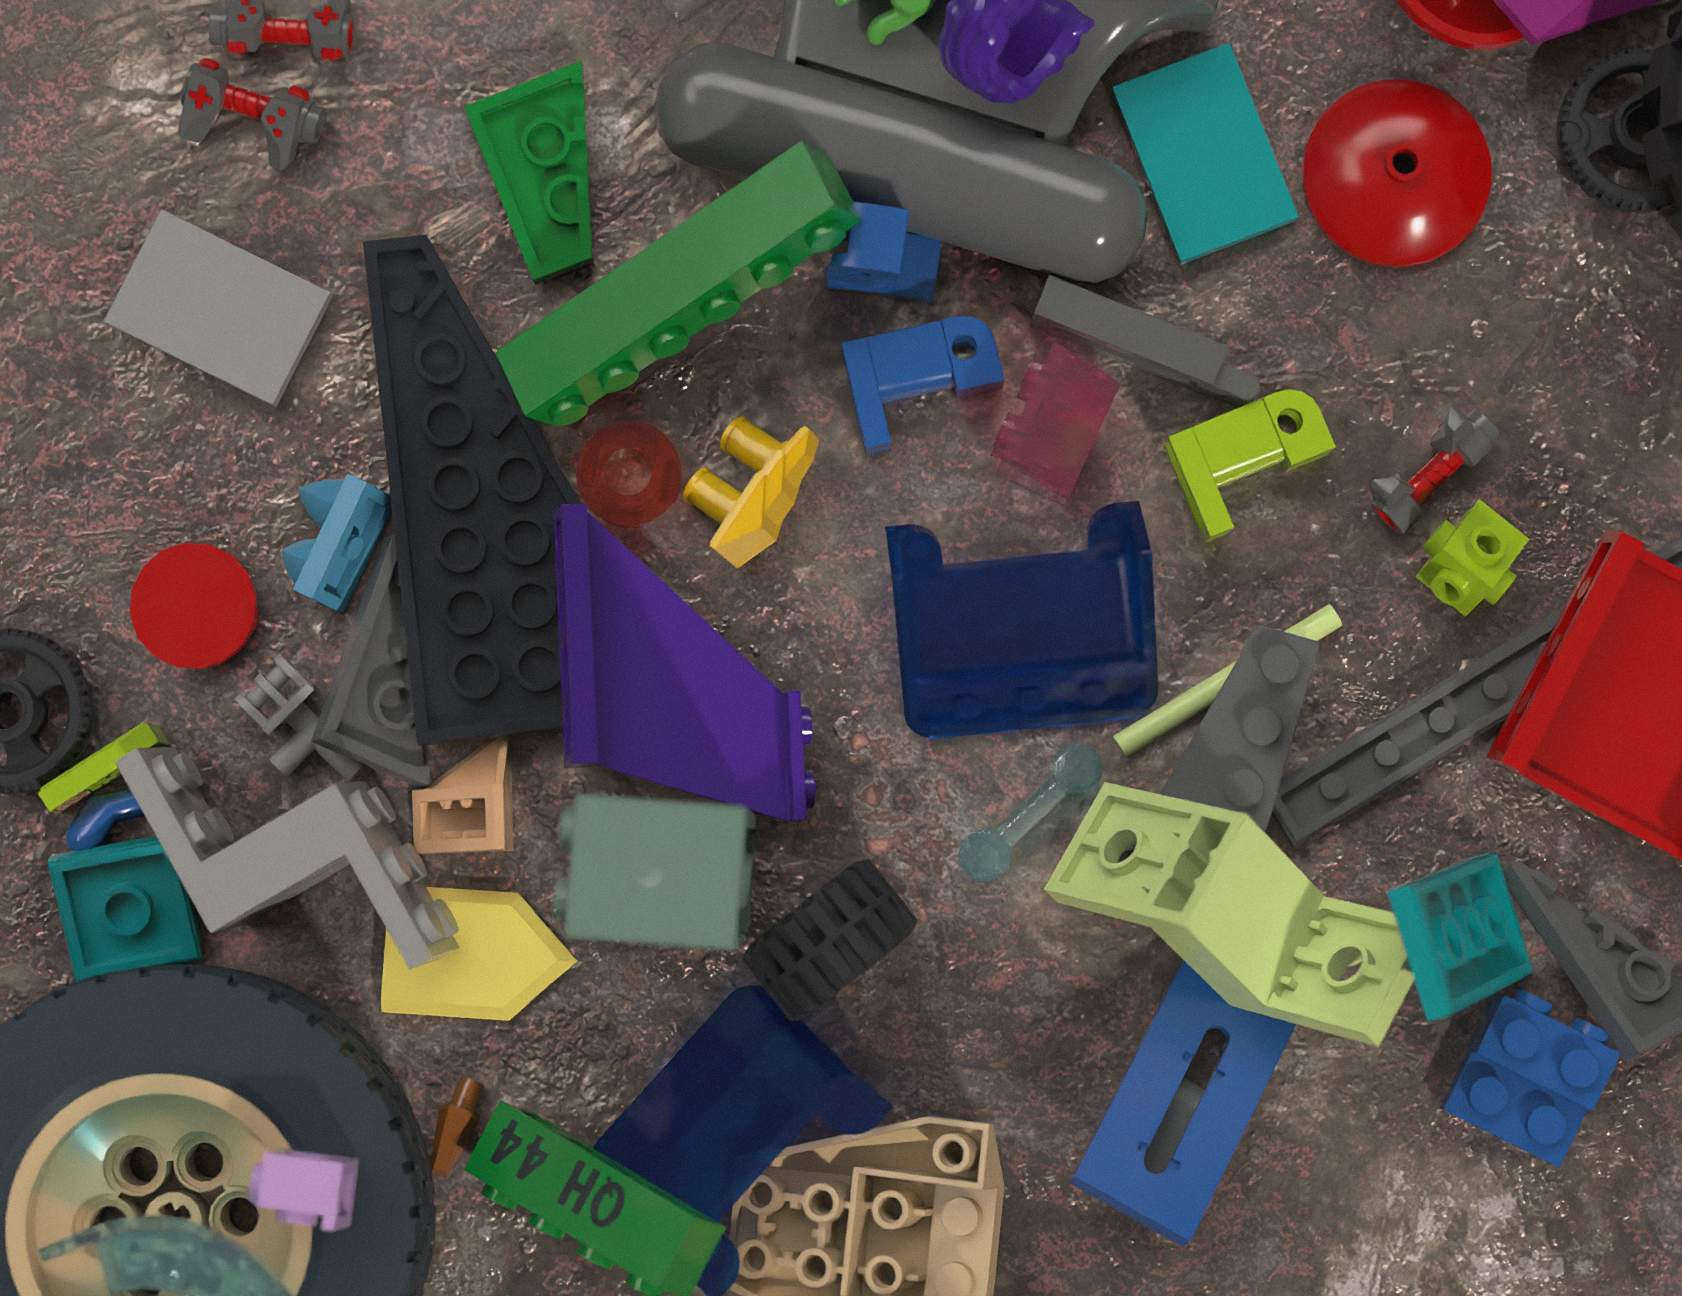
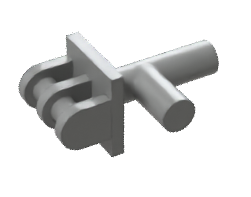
[234,653,364,781]

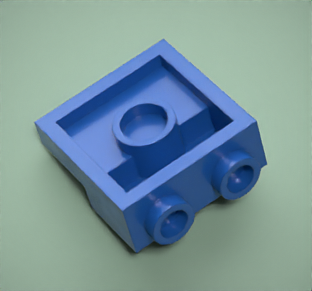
[1440,989,1621,1168]

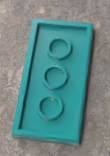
[1387,851,1533,1022]

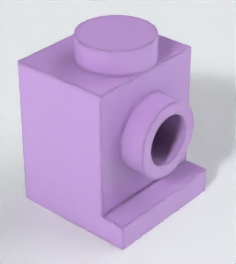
[249,1149,359,1231]

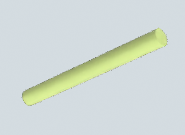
[1113,604,1342,758]

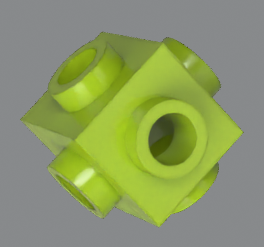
[1415,499,1529,617]

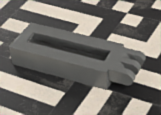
[1030,275,1260,408]

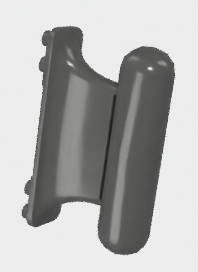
[654,0,1219,283]

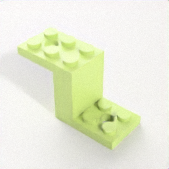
[1044,782,1414,1047]

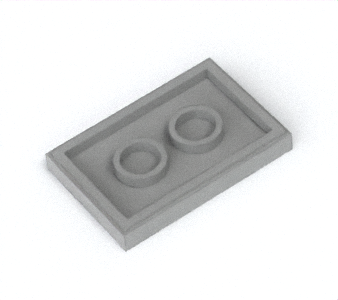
[104,209,333,408]

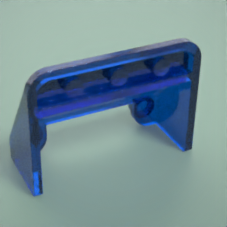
[885,500,1159,739]
[593,985,893,1296]

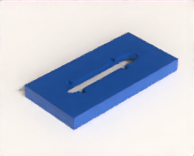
[1069,960,1296,1247]

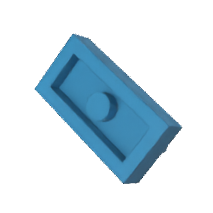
[281,474,392,614]

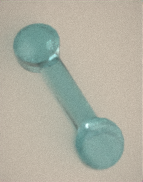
[958,743,1103,881]

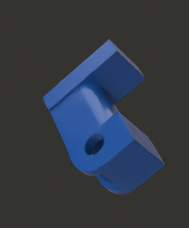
[826,202,942,304]
[842,316,1005,456]

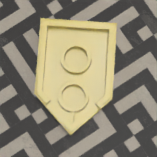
[381,887,578,1021]

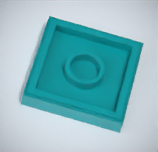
[47,836,205,982]

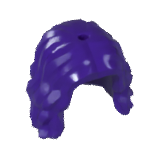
[938,0,1095,104]

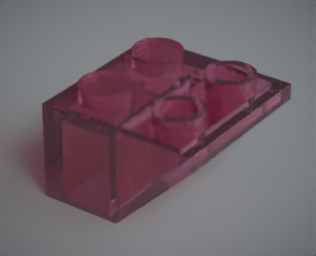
[990,342,1120,507]

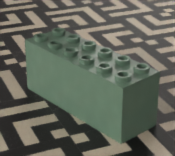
[554,795,758,950]

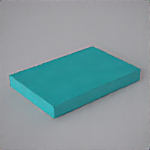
[1111,42,1299,265]

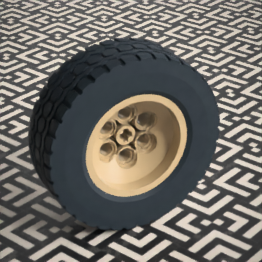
[0,964,436,1296]

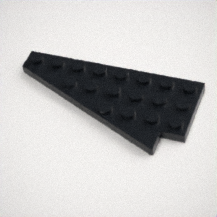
[363,234,581,746]

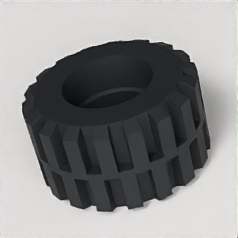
[742,859,918,1021]

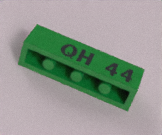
[464,1101,726,1296]

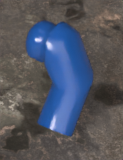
[65,788,145,851]

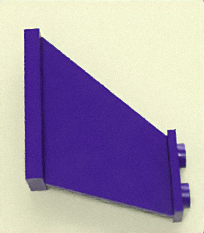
[553,504,816,824]

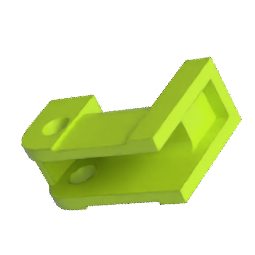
[1163,389,1336,543]

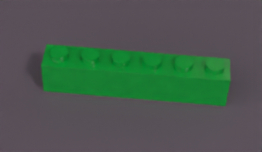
[495,141,863,428]

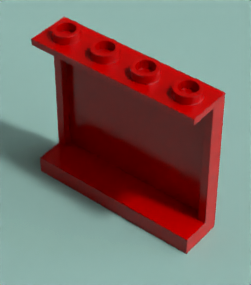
[1486,531,1682,861]

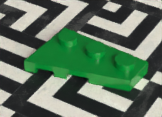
[464,60,594,285]

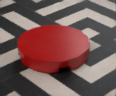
[130,543,259,669]

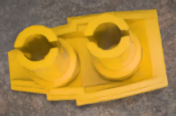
[683,416,820,569]

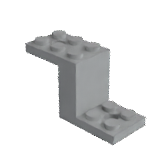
[115,747,460,969]

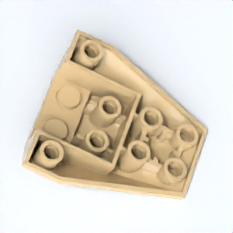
[724,1116,1004,1296]

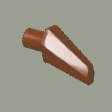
[431,1077,484,1178]

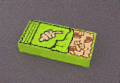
[38,722,171,813]

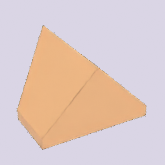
[412,736,514,854]

